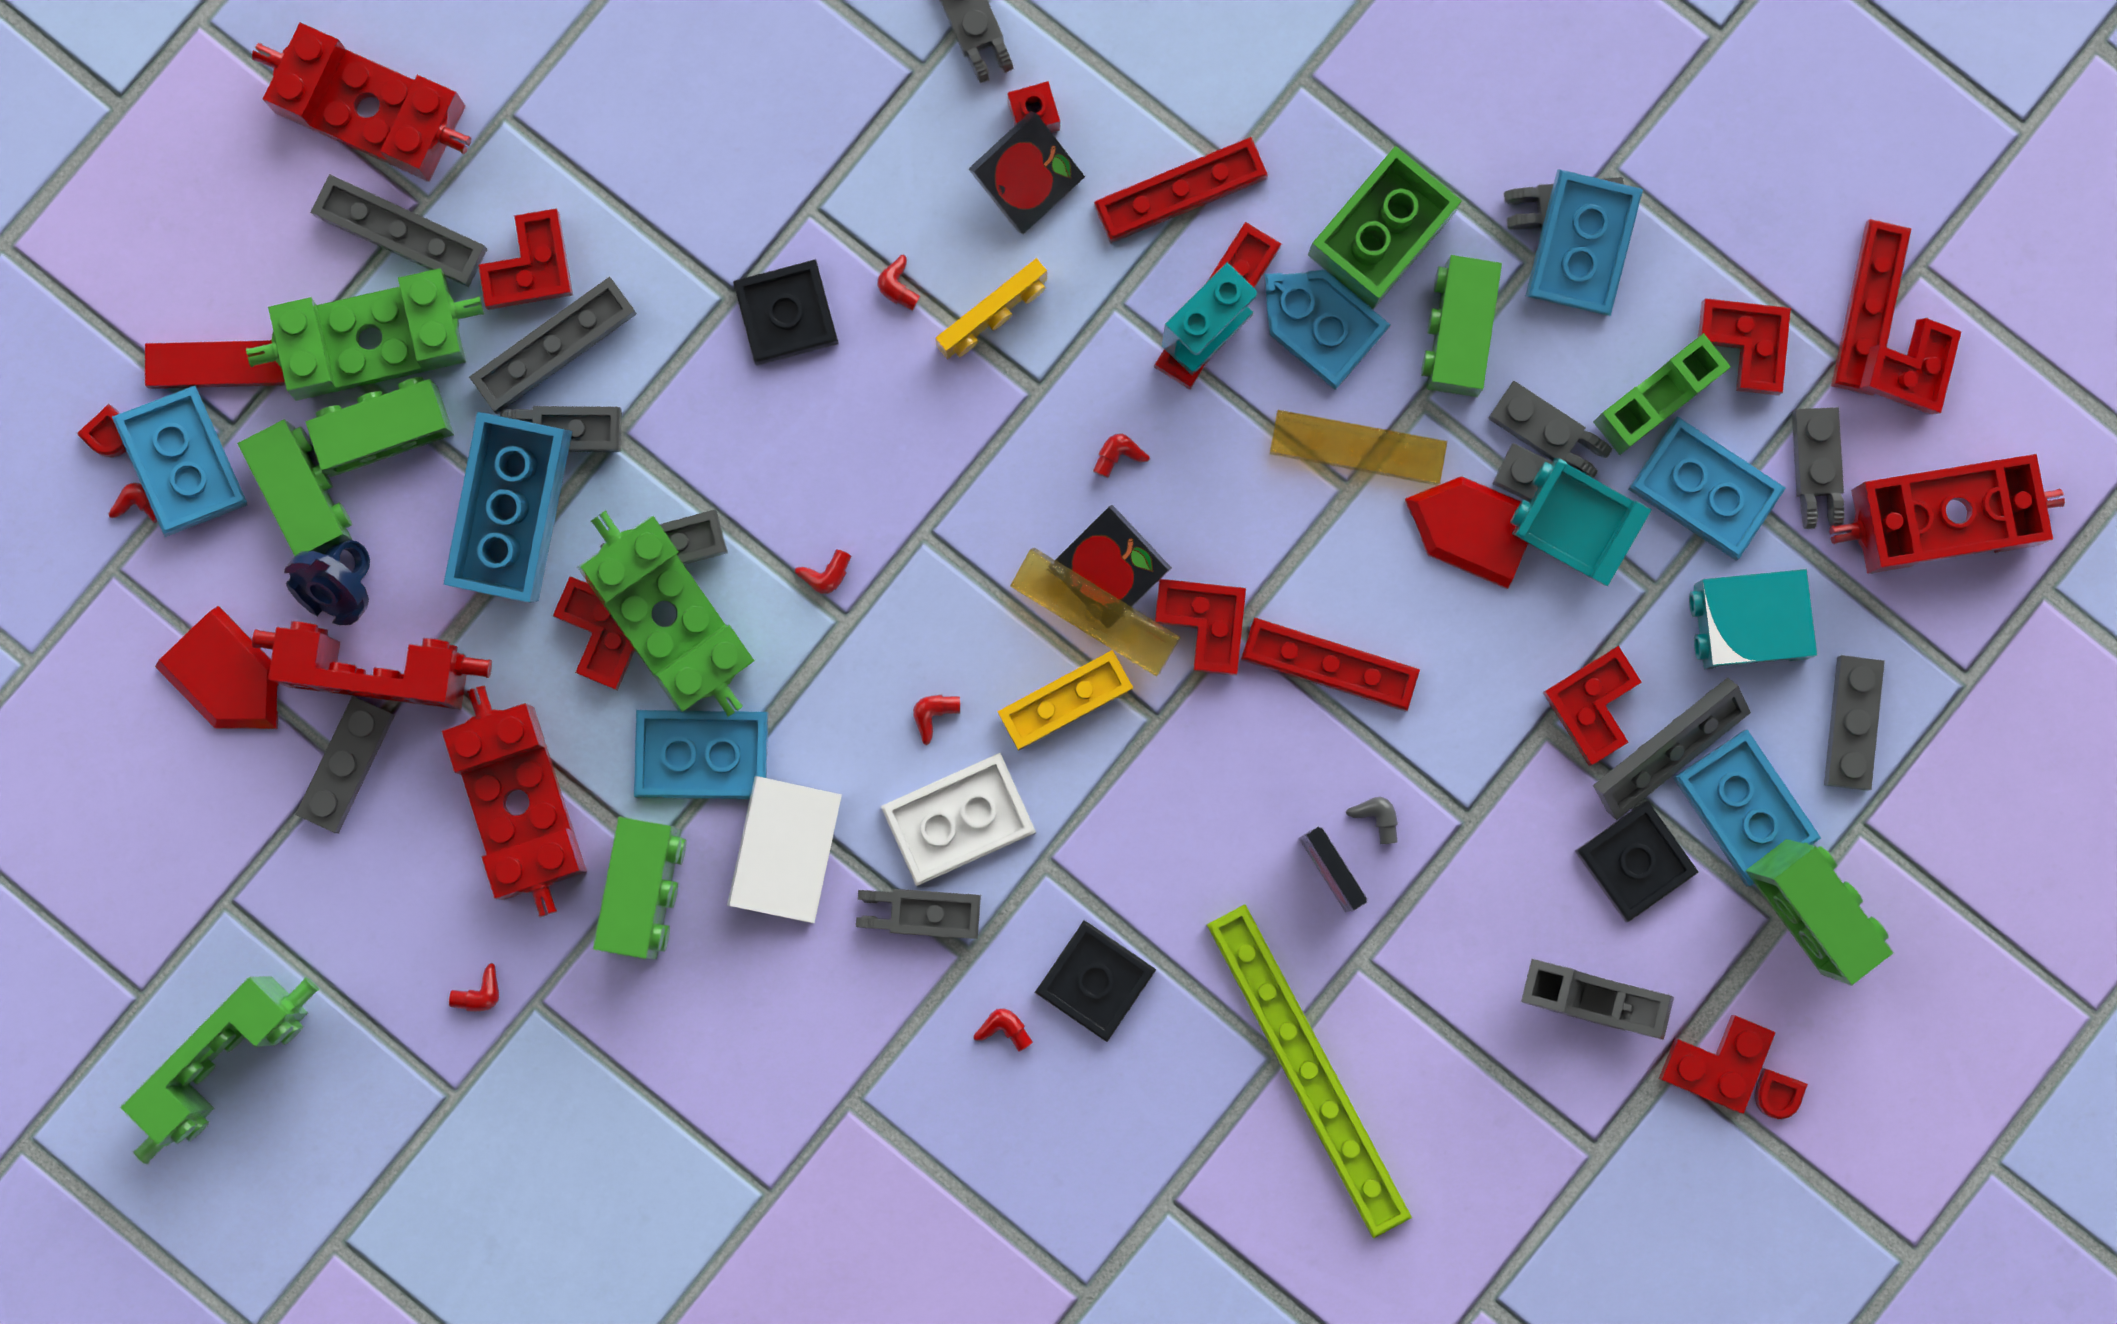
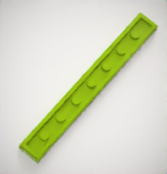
[1206,904,1412,1239]

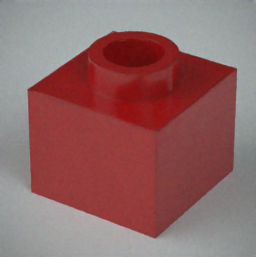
[1007,81,1060,133]

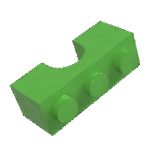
[1593,333,1731,455]

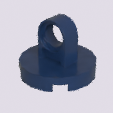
[284,540,370,625]

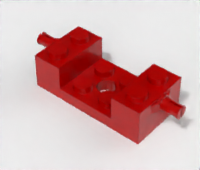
[252,22,471,182]
[1829,454,2065,574]
[252,621,492,710]
[441,685,587,917]

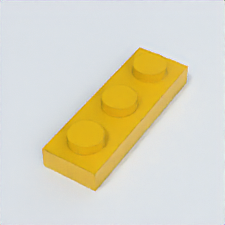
[935,258,1047,359]
[997,650,1133,751]

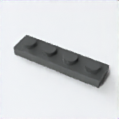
[311,174,487,287]
[469,276,637,414]
[1593,678,1751,820]

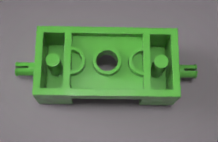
[246,268,484,401]
[577,510,755,717]
[120,976,319,1164]

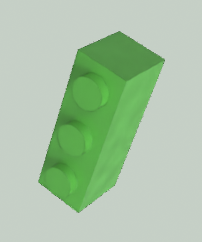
[1421,255,1502,397]
[305,377,454,477]
[237,419,352,556]

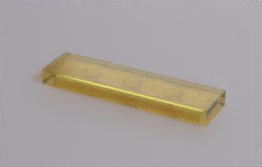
[1269,410,1448,485]
[1010,547,1181,677]

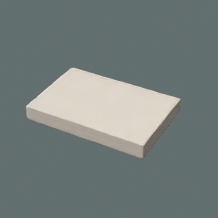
[881,753,1036,886]
[727,776,842,923]

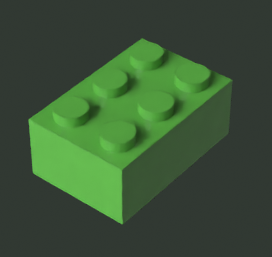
[1308,146,1462,309]
[593,817,687,959]
[1745,839,1893,986]

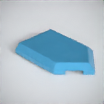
[1264,270,1391,390]

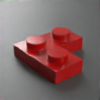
[478,208,573,310]
[1698,298,1791,396]
[1860,318,1962,415]
[553,576,635,691]
[1154,579,1246,676]
[1542,646,1642,766]
[1659,1015,1776,1114]

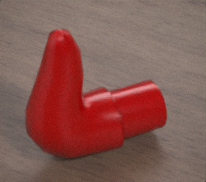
[877,255,921,311]
[1093,434,1150,478]
[108,483,158,523]
[794,549,852,594]
[913,695,960,745]
[449,963,499,1011]
[973,1008,1033,1051]

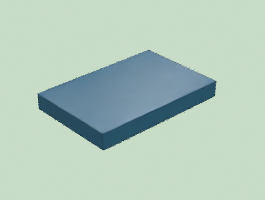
[1525,169,1643,316]
[112,386,247,537]
[1628,416,1786,561]
[634,710,768,799]
[1673,729,1821,887]

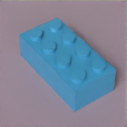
[443,412,572,602]

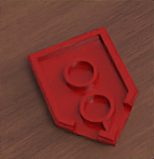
[1405,476,1528,589]
[155,606,279,729]

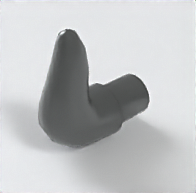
[1346,797,1398,844]

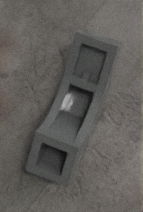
[1521,959,1674,1040]

